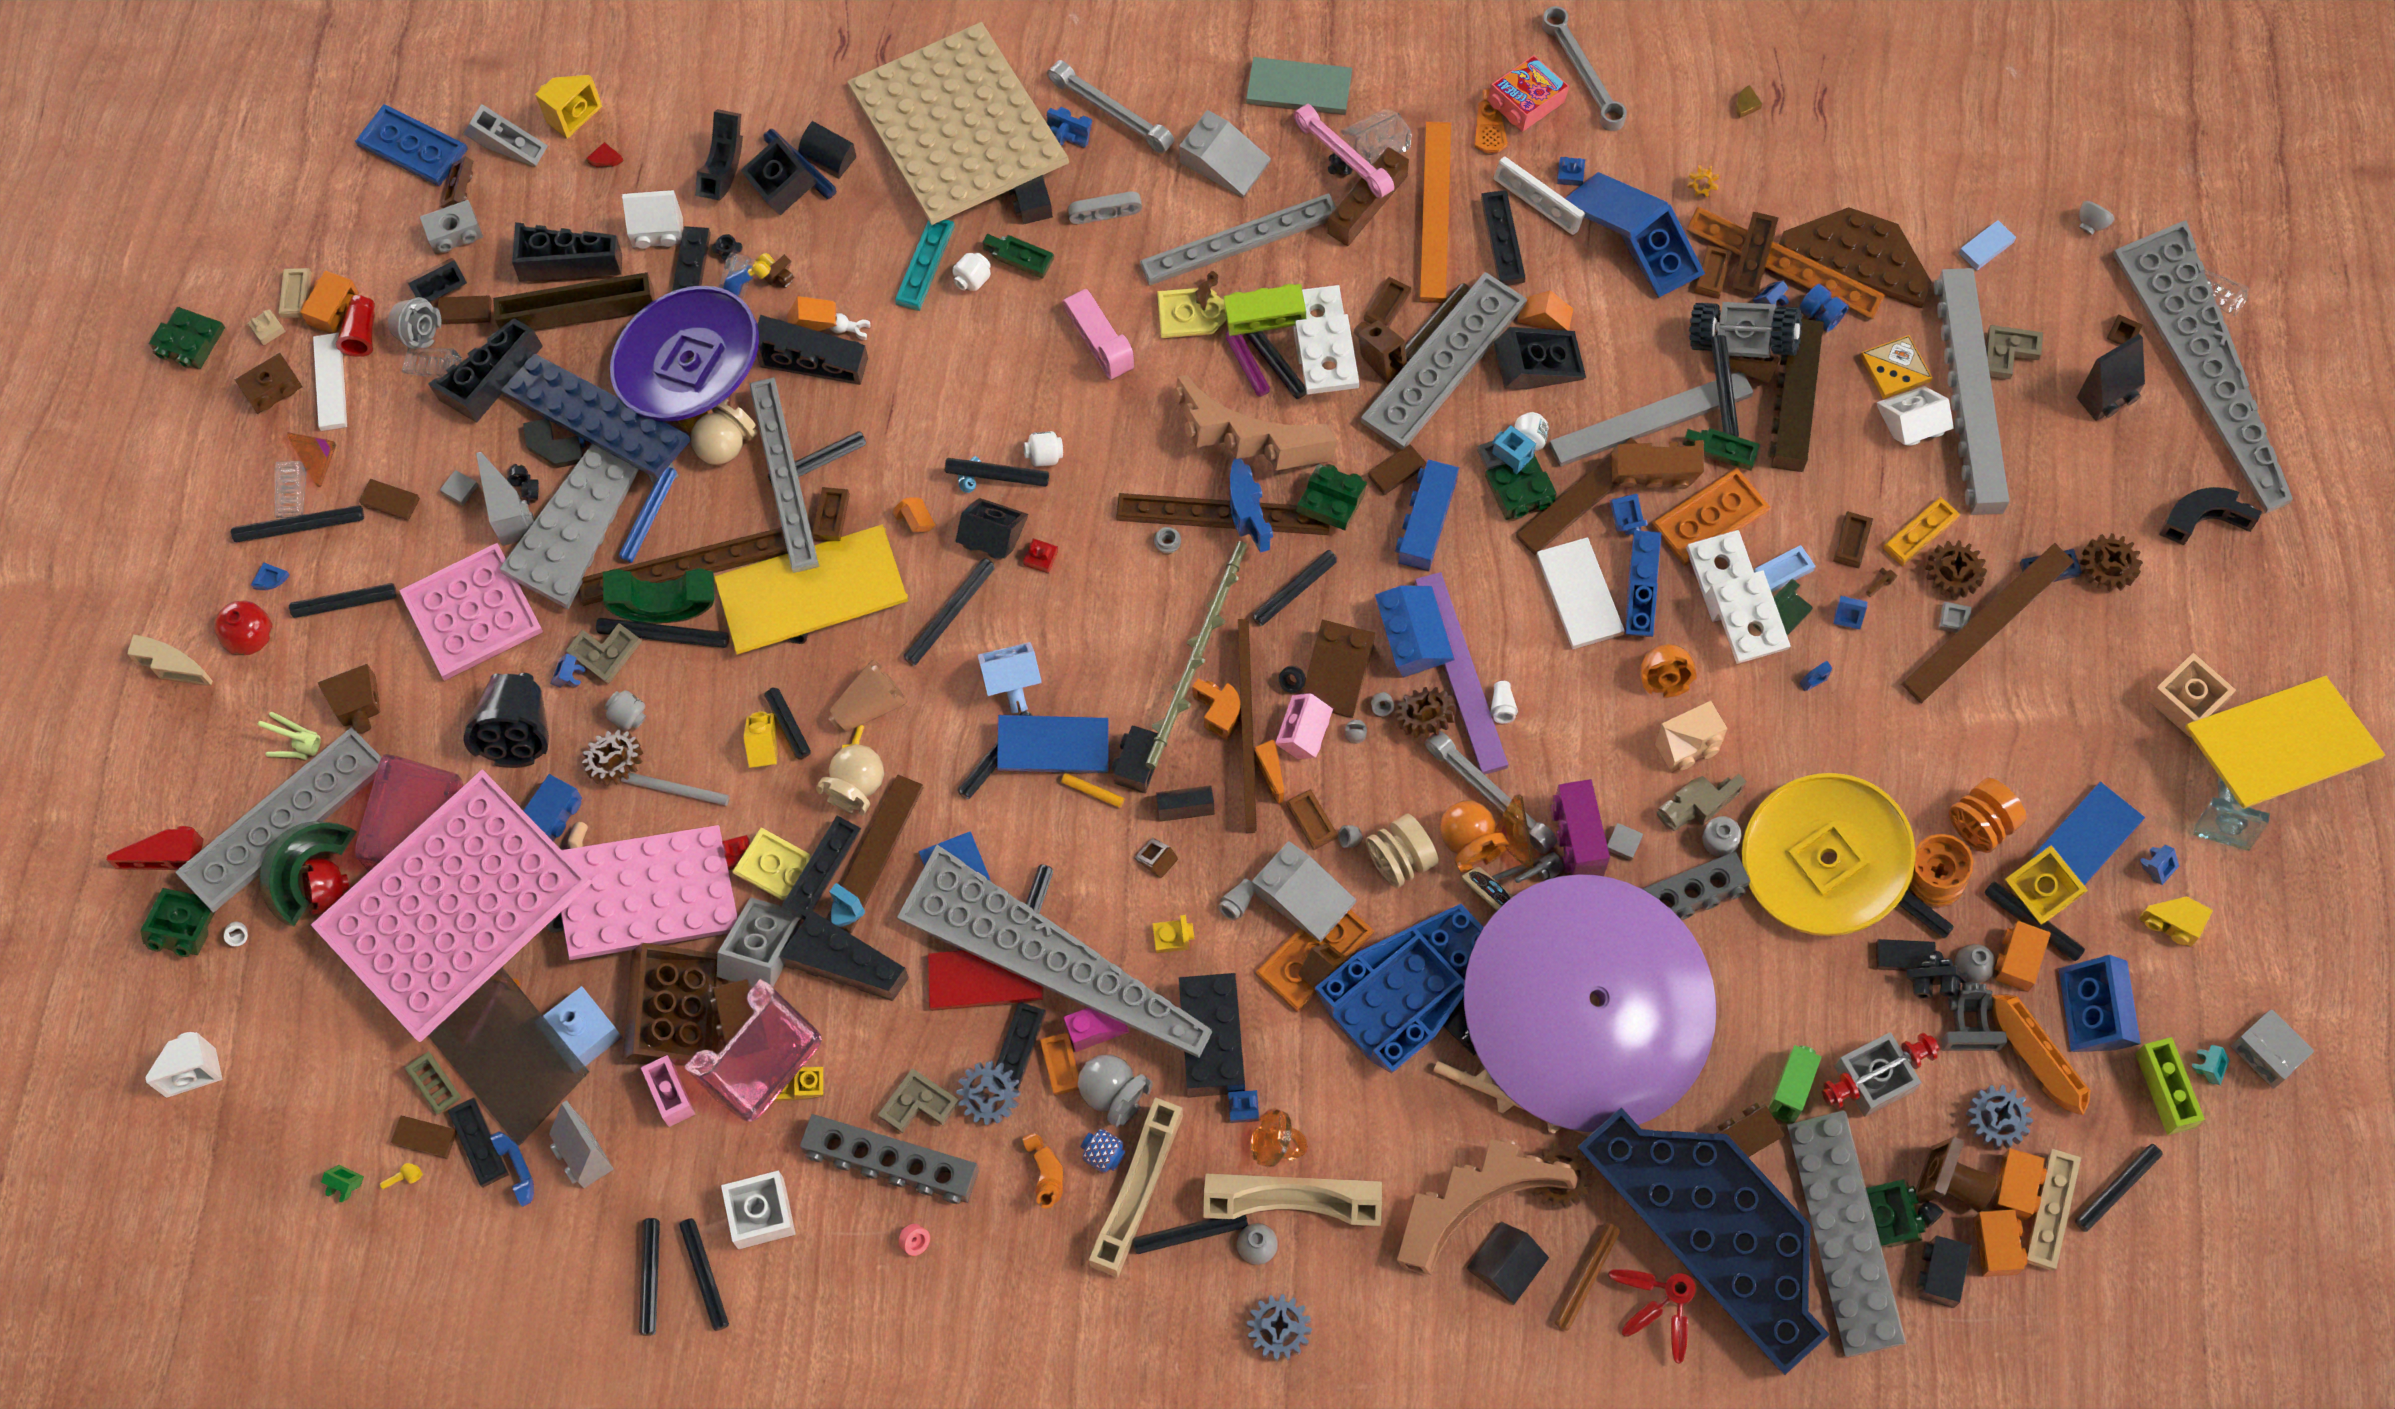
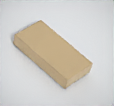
[279,268,312,318]

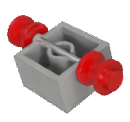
[1821,1032,1939,1117]

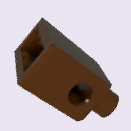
[1354,321,1407,384]
[318,664,380,733]

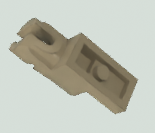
[1657,774,1747,831]

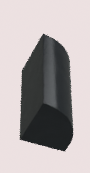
[798,121,857,179]
[406,258,467,302]
[1156,785,1215,822]

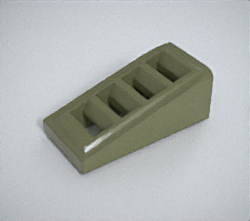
[404,1051,462,1115]

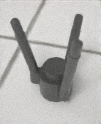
[1492,852,1564,883]

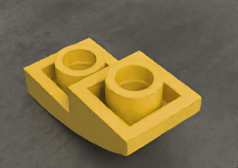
[765,1067,823,1102]

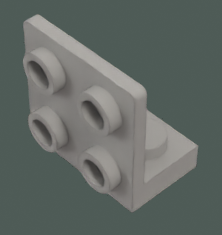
[2230,1010,2314,1089]

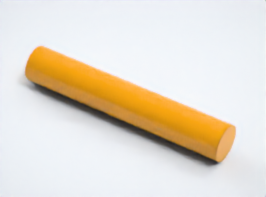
[1061,773,1125,808]

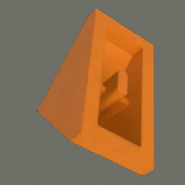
[1517,290,1573,331]
[787,296,837,331]

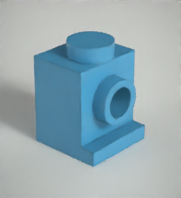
[1492,425,1536,474]

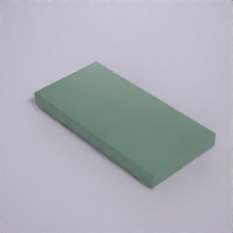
[1246,57,1352,115]

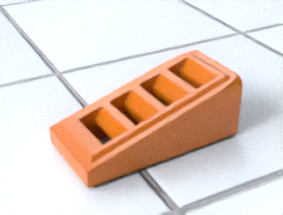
[1254,740,1284,804]

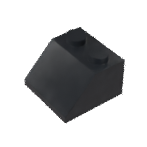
[955,498,1028,559]

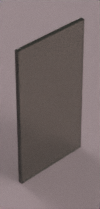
[428,967,589,1145]

